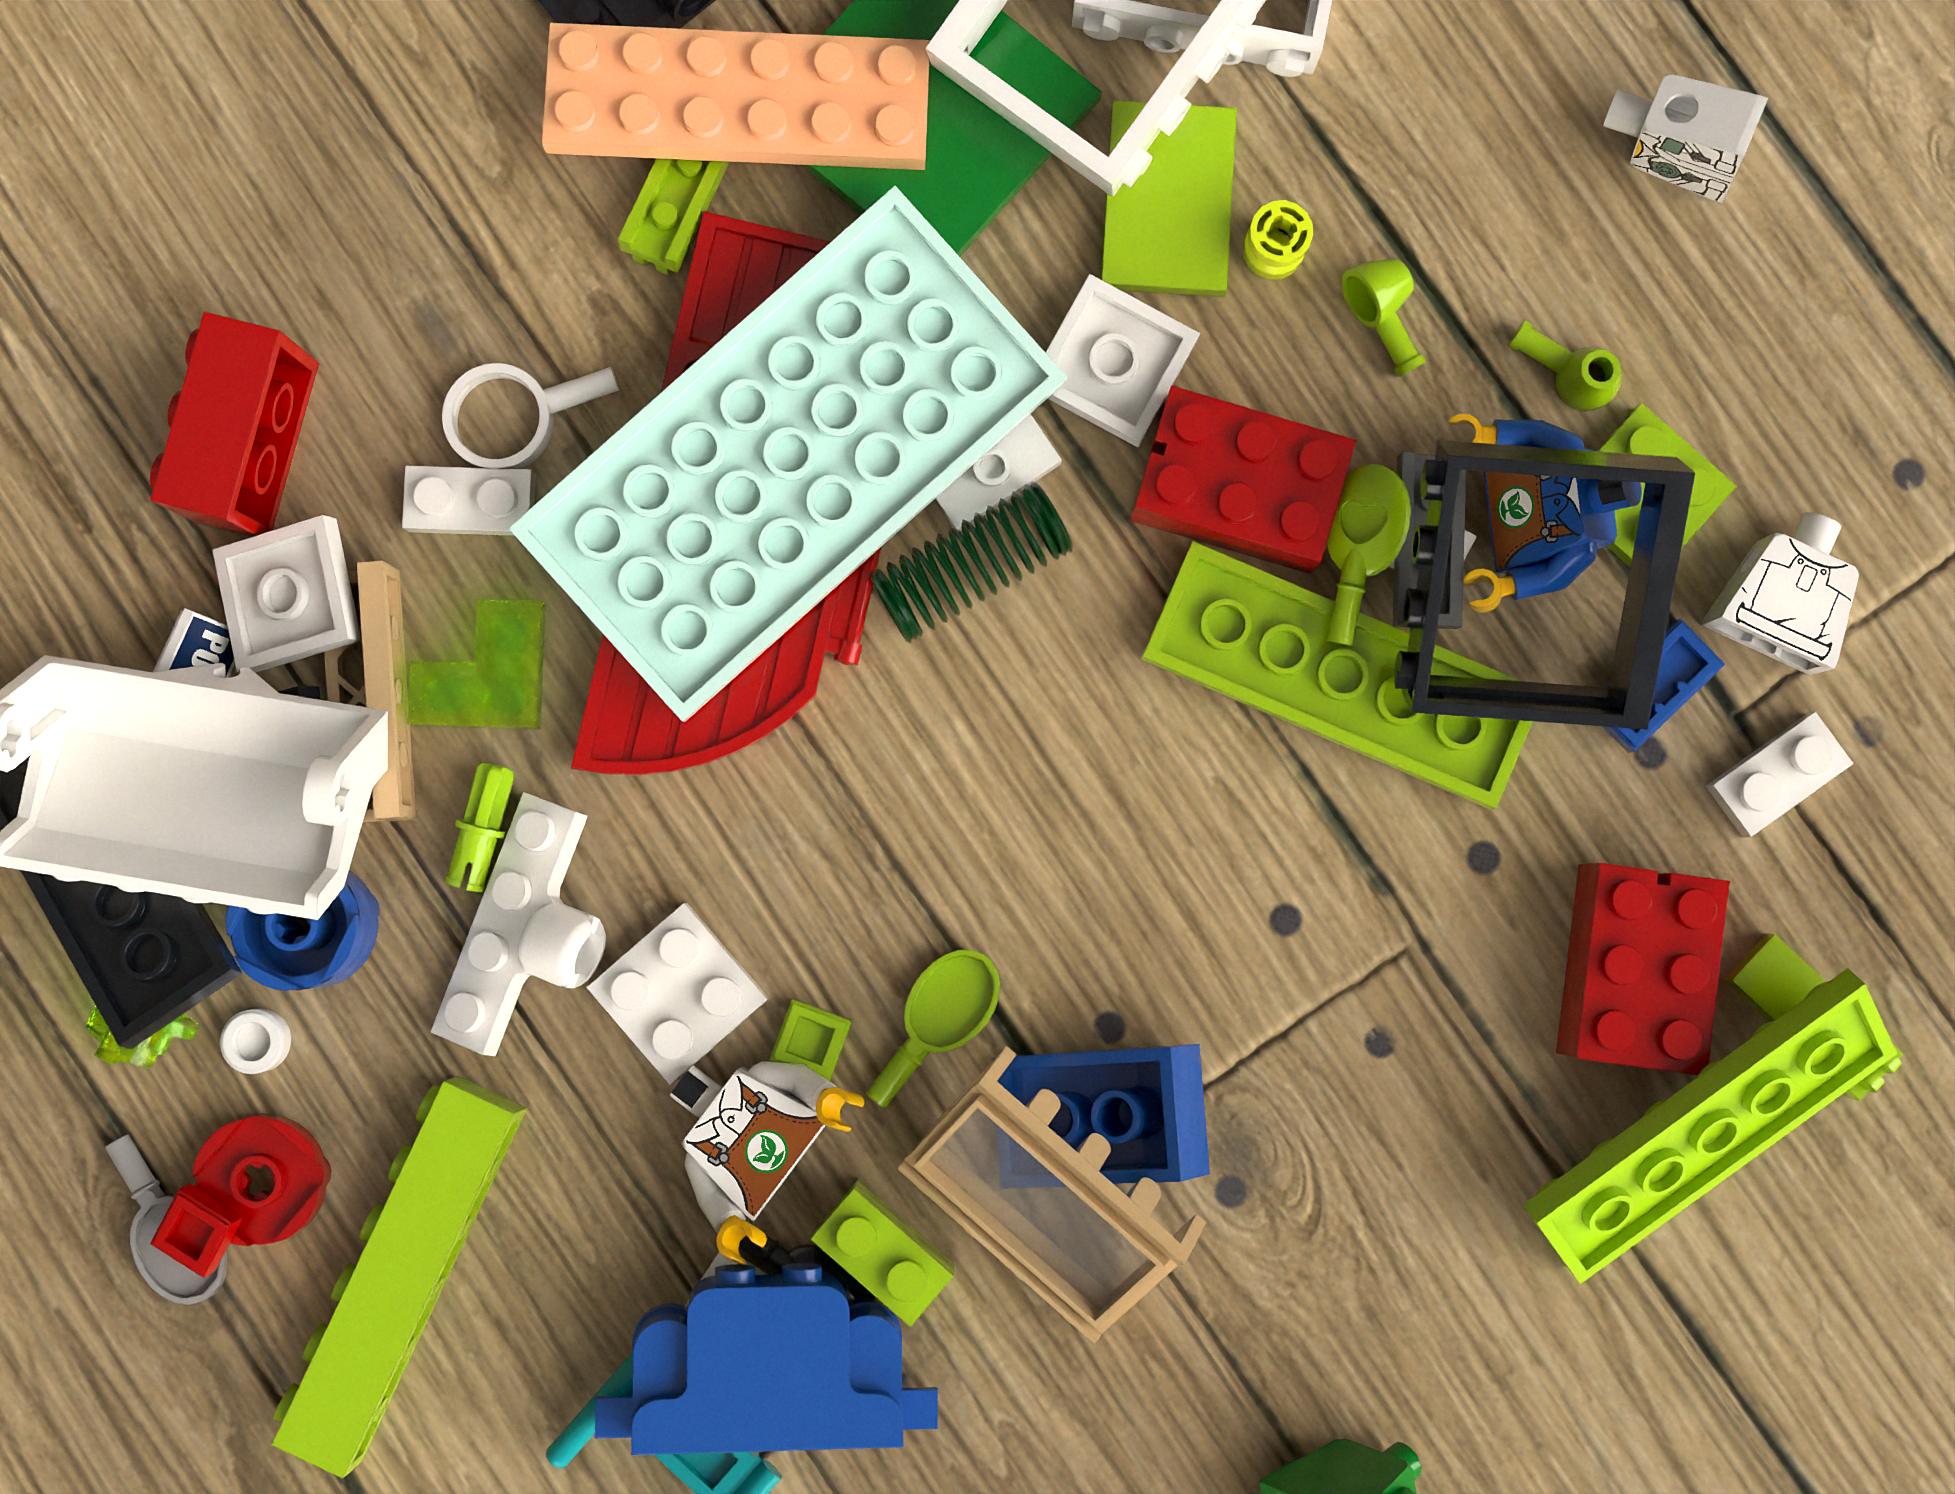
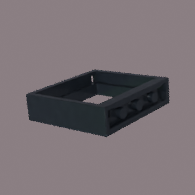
[1394,440,1695,730]

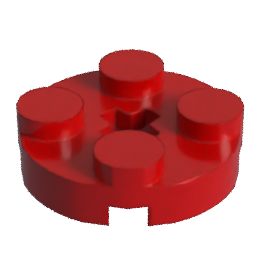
[192,1113,332,1246]

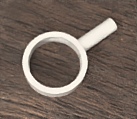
[442,363,620,469]

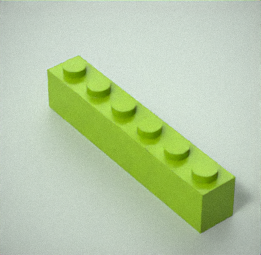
[272,1076,527,1479]

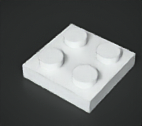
[1046,274,1200,447]
[212,515,362,673]
[586,903,770,1084]

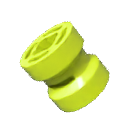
[1243,200,1313,280]

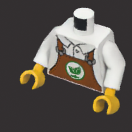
[670,1061,864,1265]

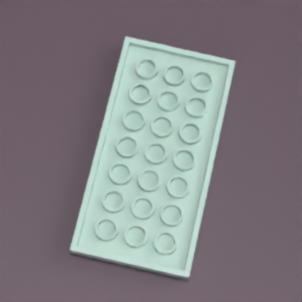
[509,186,1067,722]

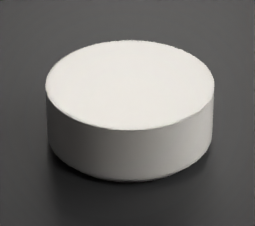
[220,1008,291,1074]

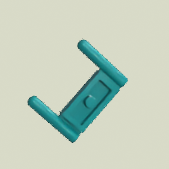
[546,1352,782,1494]

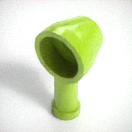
[1342,258,1426,377]
[1507,320,1622,412]

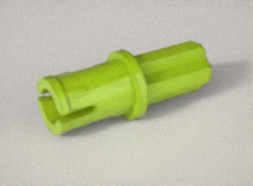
[444,763,515,892]

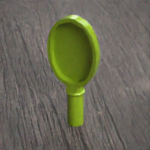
[1327,464,1411,646]
[865,950,1001,1108]

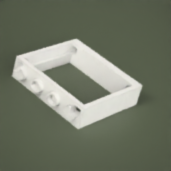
[925,0,1266,197]
[1072,0,1332,77]

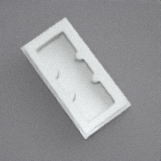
[935,414,1062,531]

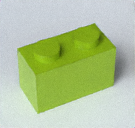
[811,1179,955,1327]

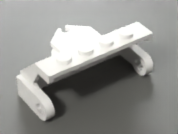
[0,655,388,920]

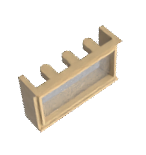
[898,1046,1207,1344]

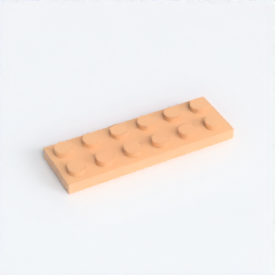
[542,23,930,170]

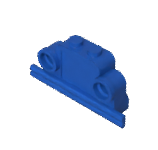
[595,1263,938,1455]

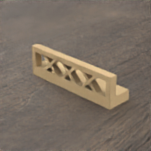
[324,560,416,824]

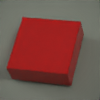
[150,1183,243,1278]

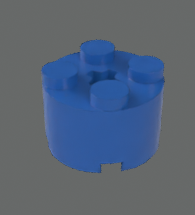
[225,870,380,991]

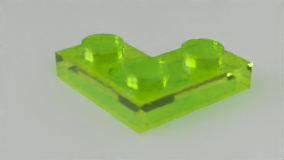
[408,599,546,730]

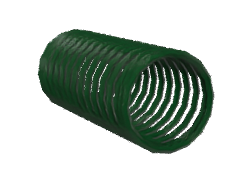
[869,481,1073,643]

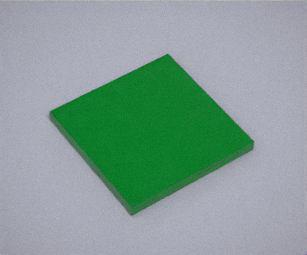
[801,0,1102,257]

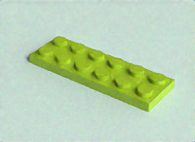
[1141,541,1533,810]
[1523,968,1897,1284]

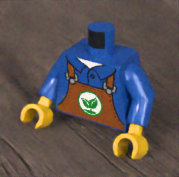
[1448,413,1642,613]

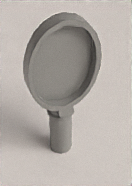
[105,1134,228,1305]

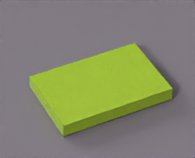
[1101,100,1237,297]

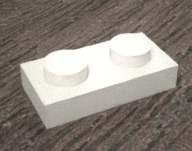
[402,466,536,536]
[1705,712,1854,838]

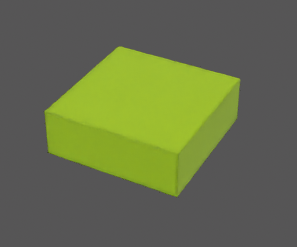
[769,998,853,1081]

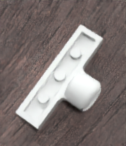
[431,792,606,1056]

